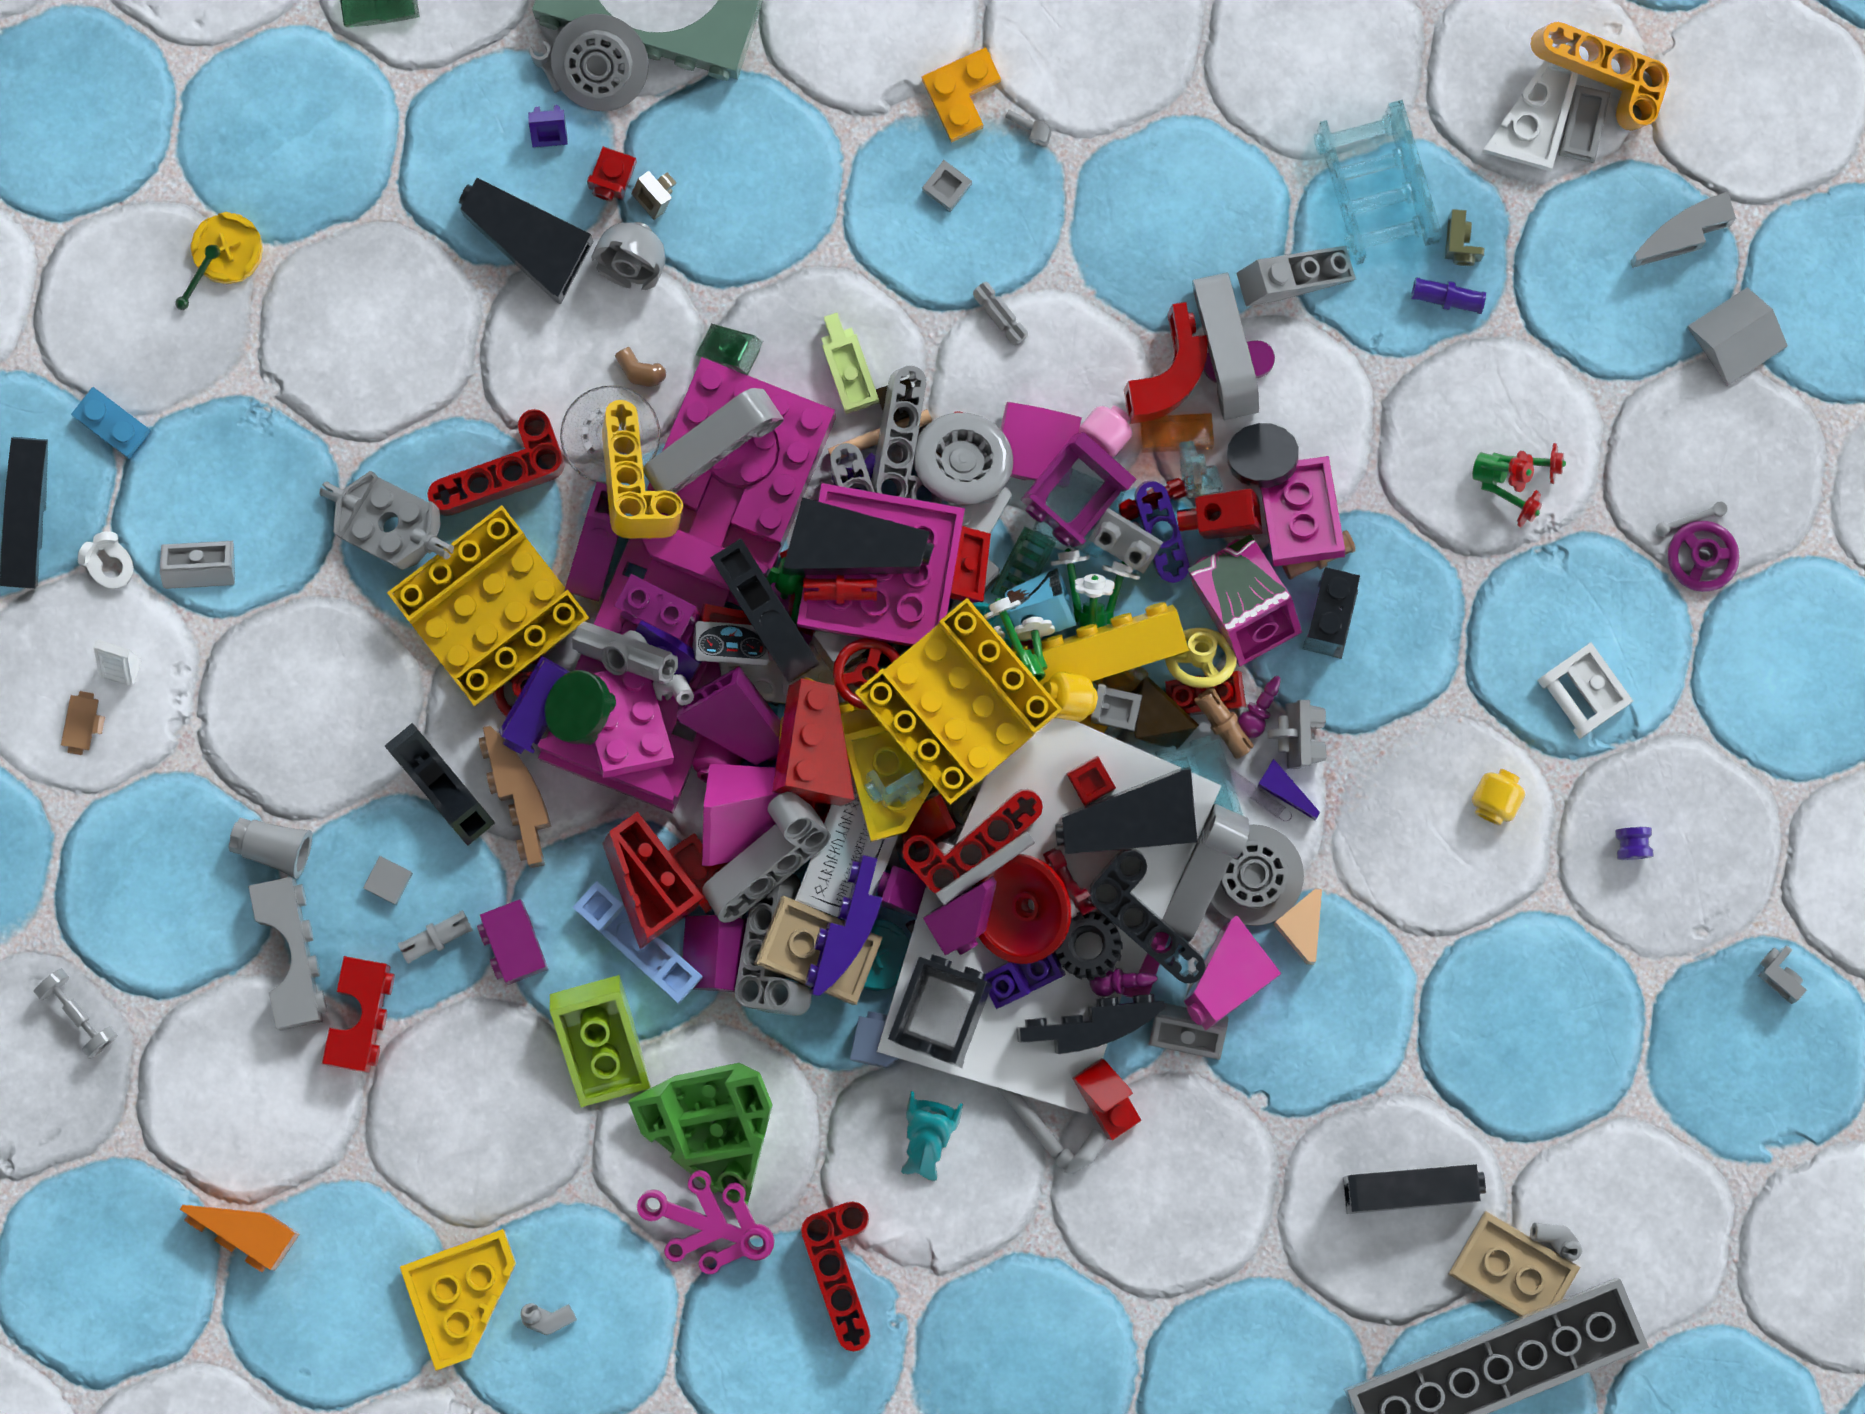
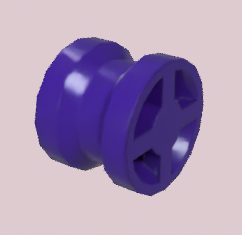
[1615,827,1654,860]

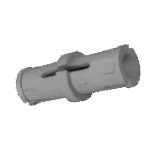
[398,910,473,964]

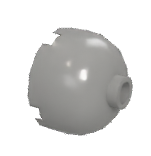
[591,222,666,290]

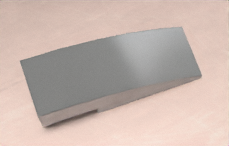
[1630,191,1736,268]

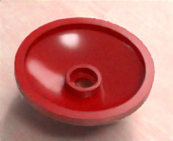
[972,854,1071,964]

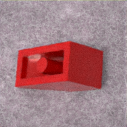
[901,794,956,853]

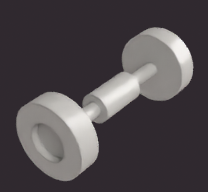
[34,968,118,1059]

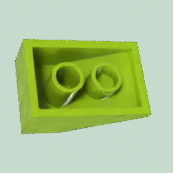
[549,975,651,1107]

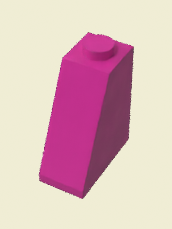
[1184,916,1281,1031]

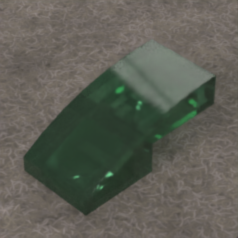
[340,0,420,27]

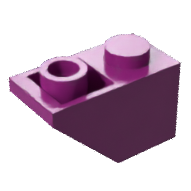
[877,866,926,918]

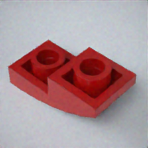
[1165,671,1246,715]

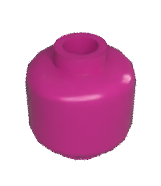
[692,736,743,783]

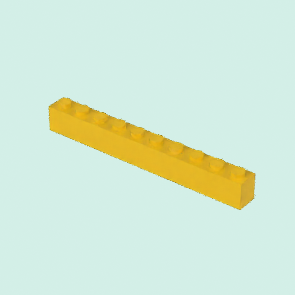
[839,602,1189,735]

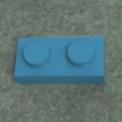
[71,387,151,459]

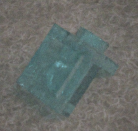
[1179,440,1223,498]

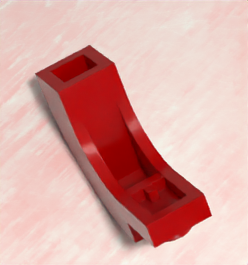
[1124,302,1207,424]

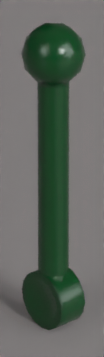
[175,245,220,310]

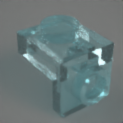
[864,768,924,808]

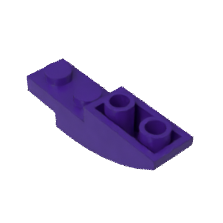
[805,855,882,996]

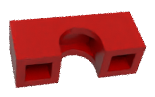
[322,956,395,1074]

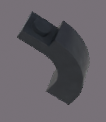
[385,723,495,846]

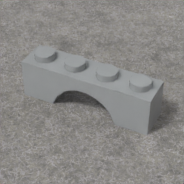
[249,877,327,1031]

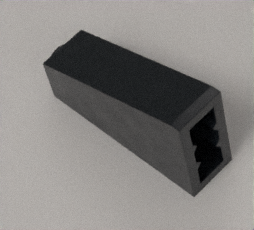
[459,177,594,304]
[782,497,934,576]
[1055,767,1197,854]
[1343,1164,1486,1214]

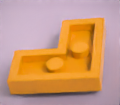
[921,47,1001,143]

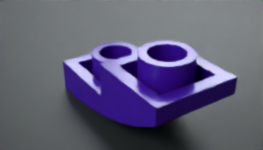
[984,952,1066,1009]

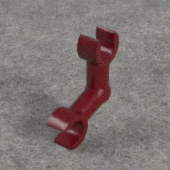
[1043,847,1096,916]

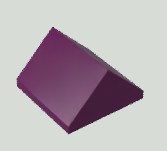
[682,915,747,992]

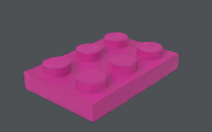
[1260,456,1345,567]
[592,670,674,778]

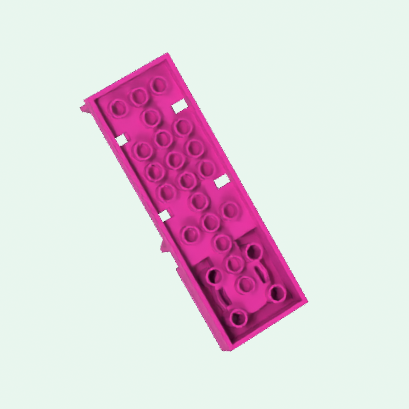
[538,357,836,814]

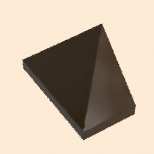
[1131,676,1199,751]

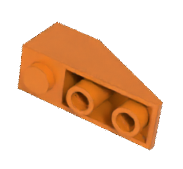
[180,1205,300,1273]

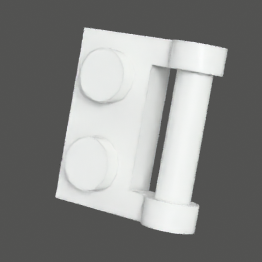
[1537,642,1633,739]

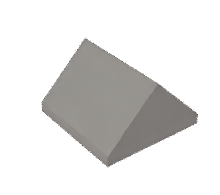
[1687,287,1788,386]

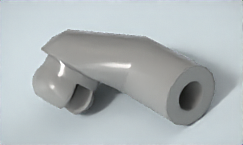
[1056,1129,1107,1174]
[1530,1223,1582,1261]
[520,1303,577,1335]

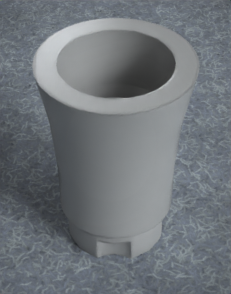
[229,818,312,879]

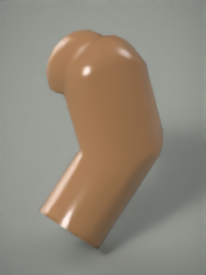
[615,347,666,387]

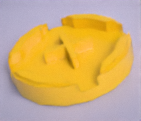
[191,212,263,284]

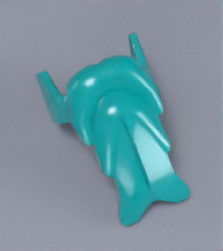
[901,1091,963,1181]

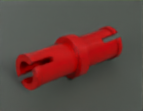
[803,575,877,604]

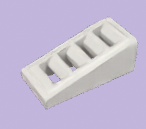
[93,640,142,686]

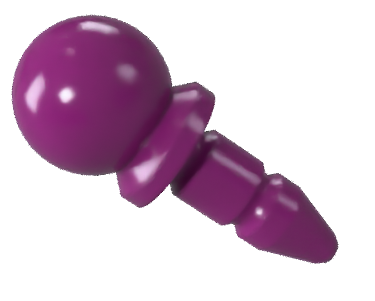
[1237,676,1281,739]
[1089,968,1158,997]

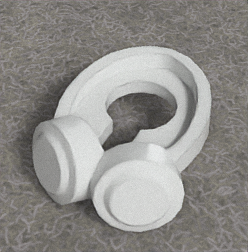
[77,531,134,589]

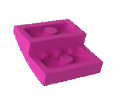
[1001,402,1082,488]

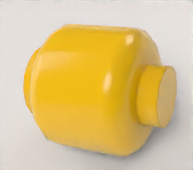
[1043,672,1098,722]
[1472,769,1526,825]

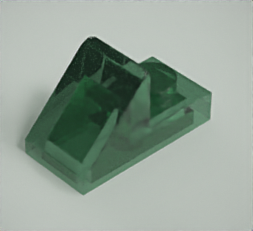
[696,323,764,375]

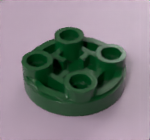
[545,670,616,745]

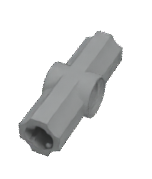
[572,622,678,685]

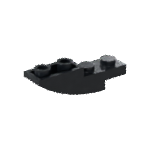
[710,539,819,683]
[1016,994,1165,1054]

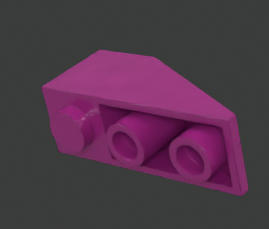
[564,481,626,602]

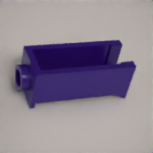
[499,656,570,754]

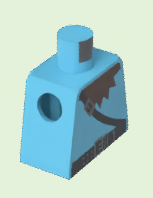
[1005,567,1076,641]

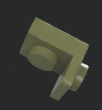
[1445,209,1485,266]

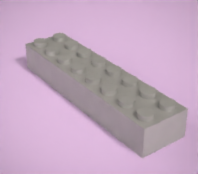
[1344,1278,1649,1414]

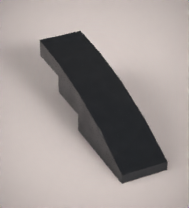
[0,437,48,589]

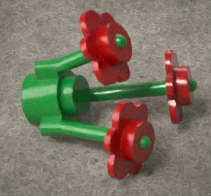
[1472,443,1566,528]

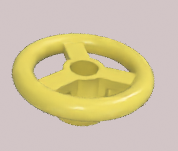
[1165,628,1237,688]

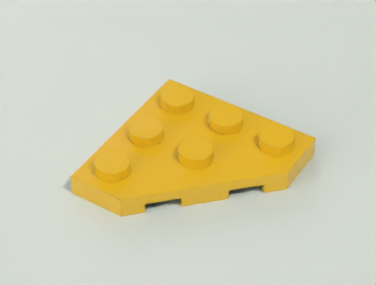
[844,725,933,843]
[400,1229,516,1371]

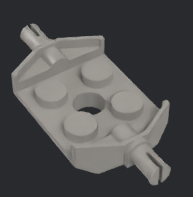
[319,471,454,570]

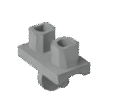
[1089,508,1163,574]
[1267,700,1327,769]

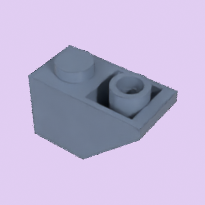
[850,1011,900,1068]

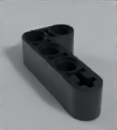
[1089,848,1205,984]

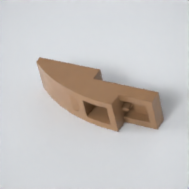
[479,726,551,868]

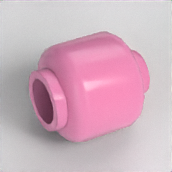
[1079,406,1132,458]

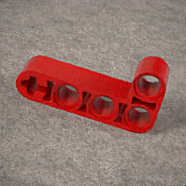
[427,409,565,516]
[903,789,1043,894]
[801,1201,871,1352]

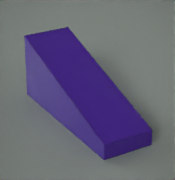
[1258,759,1320,821]

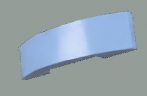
[573,881,703,1004]

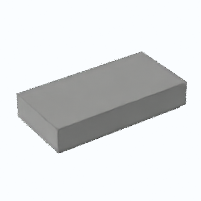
[1559,85,1610,163]

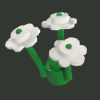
[1051,548,1140,628]
[983,597,1055,682]

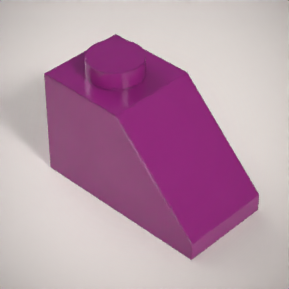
[923,876,997,956]

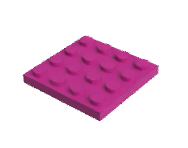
[797,483,965,647]

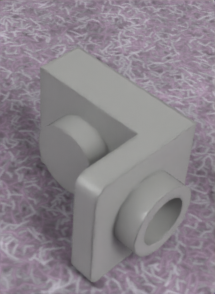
[1758,945,1807,1004]

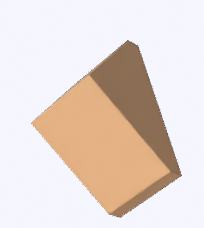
[1273,889,1322,965]

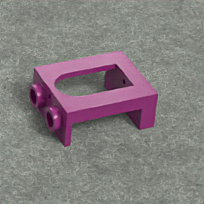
[1020,432,1137,547]
[614,574,701,645]

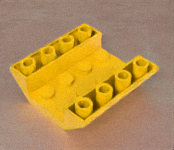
[387,505,590,707]
[855,598,1062,805]

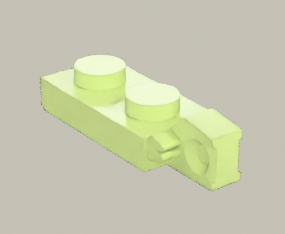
[821,313,880,415]

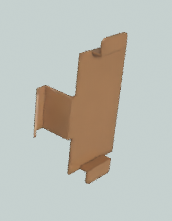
[61,691,105,755]

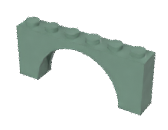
[532,0,763,81]

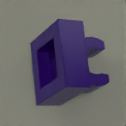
[528,105,568,148]

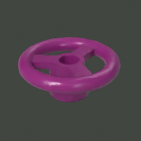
[1668,521,1740,592]

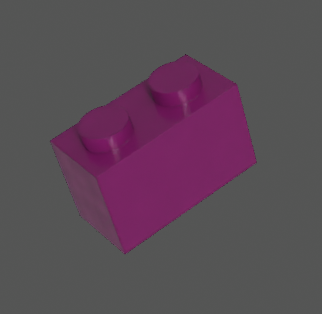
[477,899,549,985]

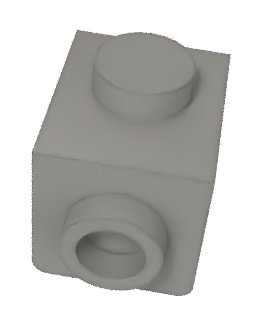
[1091,684,1142,732]

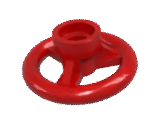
[833,638,900,710]

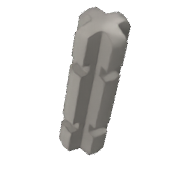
[973,282,1028,346]

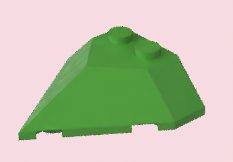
[628,1063,773,1206]

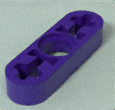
[1134,481,1189,583]

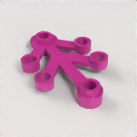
[637,1170,775,1274]

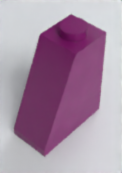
[677,666,780,765]

